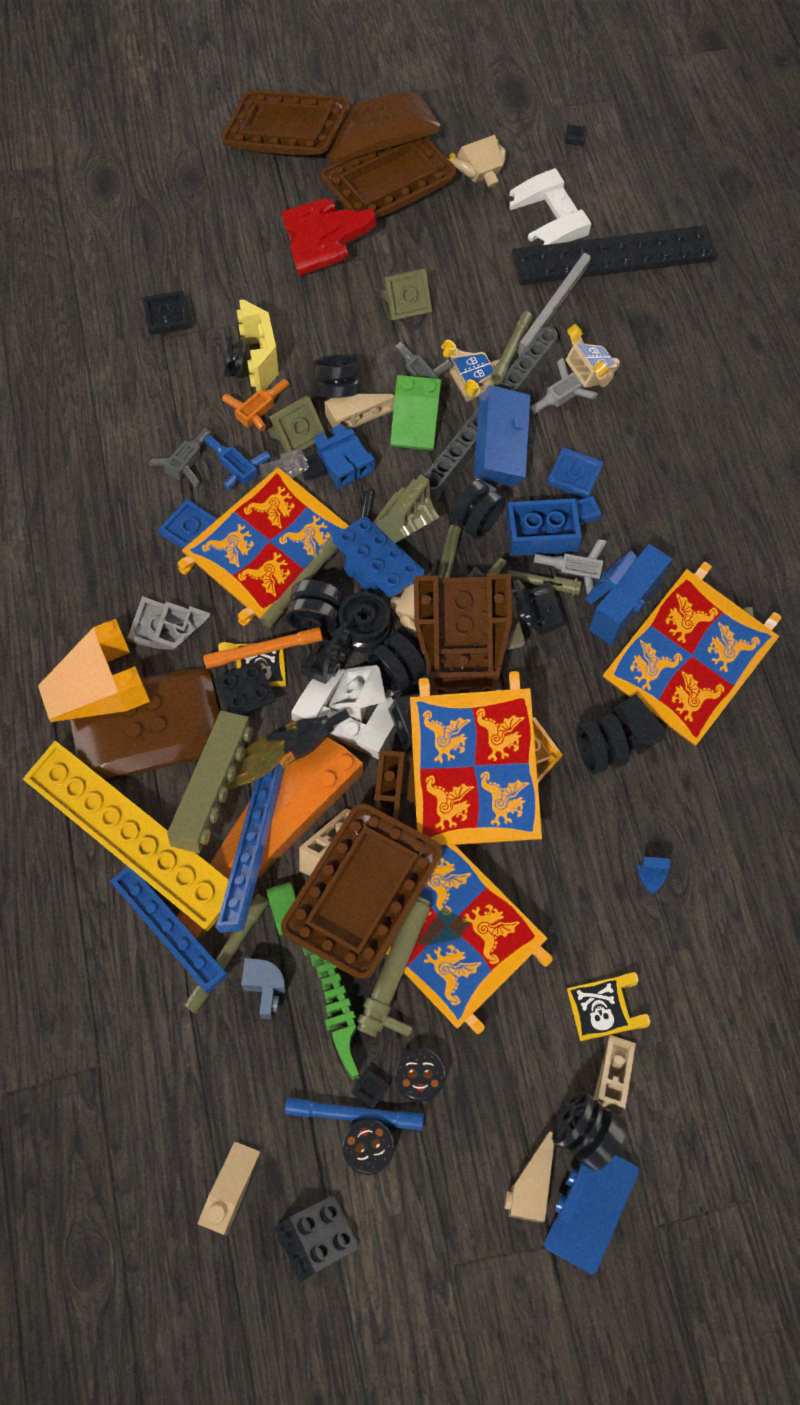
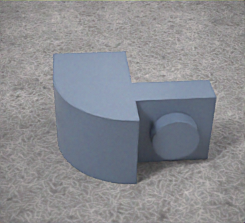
[241,958,286,1020]

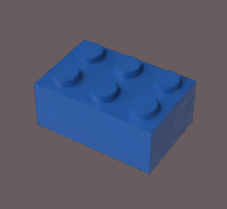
[505,499,582,556]

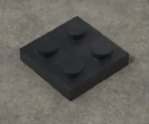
[142,290,191,335]

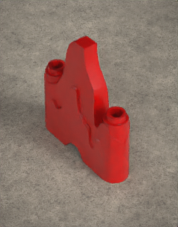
[281,198,377,276]

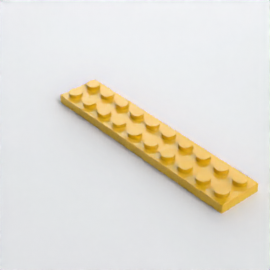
[23,741,229,931]

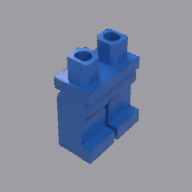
[314,424,375,489]

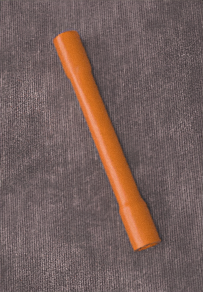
[203,627,323,669]

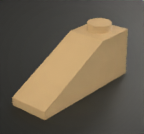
[325,394,395,430]
[299,808,351,876]
[593,1035,636,1117]
[504,1132,554,1223]
[198,1142,261,1236]

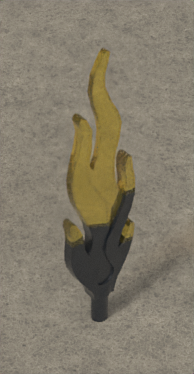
[181,709,350,798]

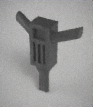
[395,342,453,386]
[149,428,212,490]

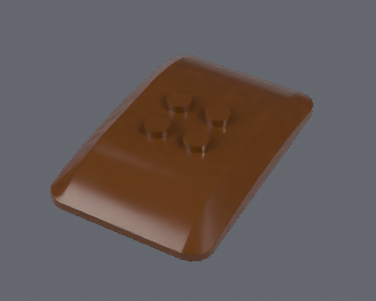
[221,90,350,155]
[324,93,440,162]
[321,136,456,218]
[70,668,219,781]
[281,804,442,979]

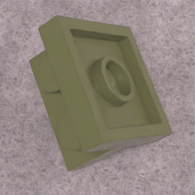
[382,268,432,320]
[268,396,326,457]

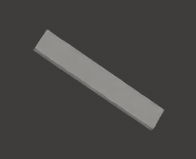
[516,252,591,355]

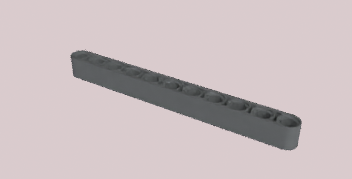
[424,327,557,502]

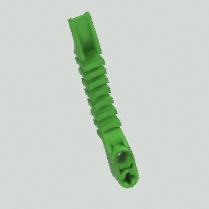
[266,882,359,1080]

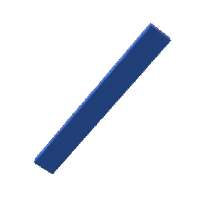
[216,754,287,932]

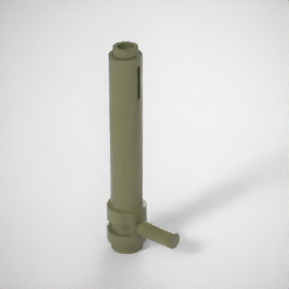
[356,897,431,1038]

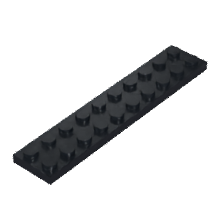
[511,225,718,285]

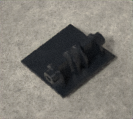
[214,661,276,715]

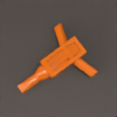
[222,379,290,432]

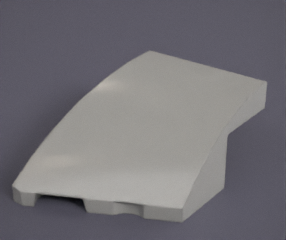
[126,596,210,650]

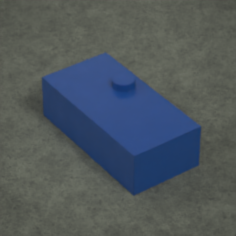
[474,385,530,487]
[589,544,672,646]

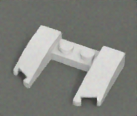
[509,168,591,245]
[291,669,395,760]

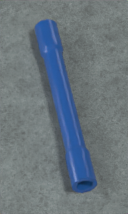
[285,1097,424,1131]

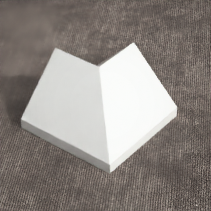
[328,665,386,723]

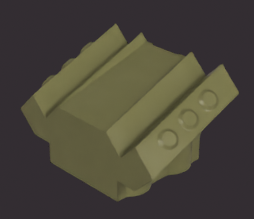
[373,474,439,543]

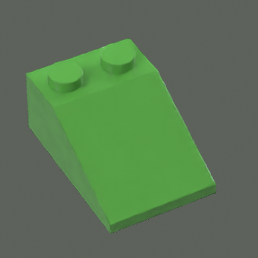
[390,375,441,450]

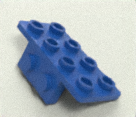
[332,517,424,597]
[544,1155,639,1274]

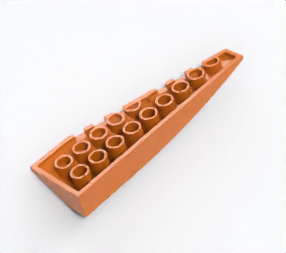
[177,737,363,940]

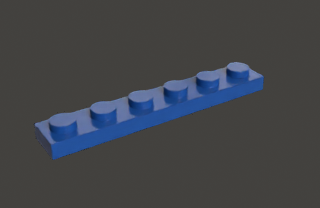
[110,866,228,994]

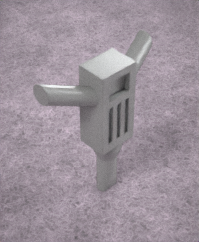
[529,358,598,414]
[534,540,607,595]

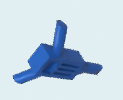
[204,435,271,491]

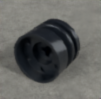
[552,1092,627,1171]

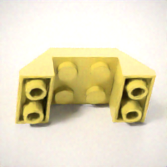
[237,299,279,392]

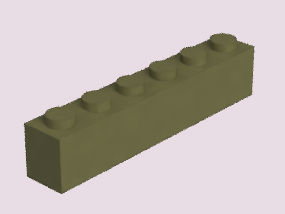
[167,710,253,854]

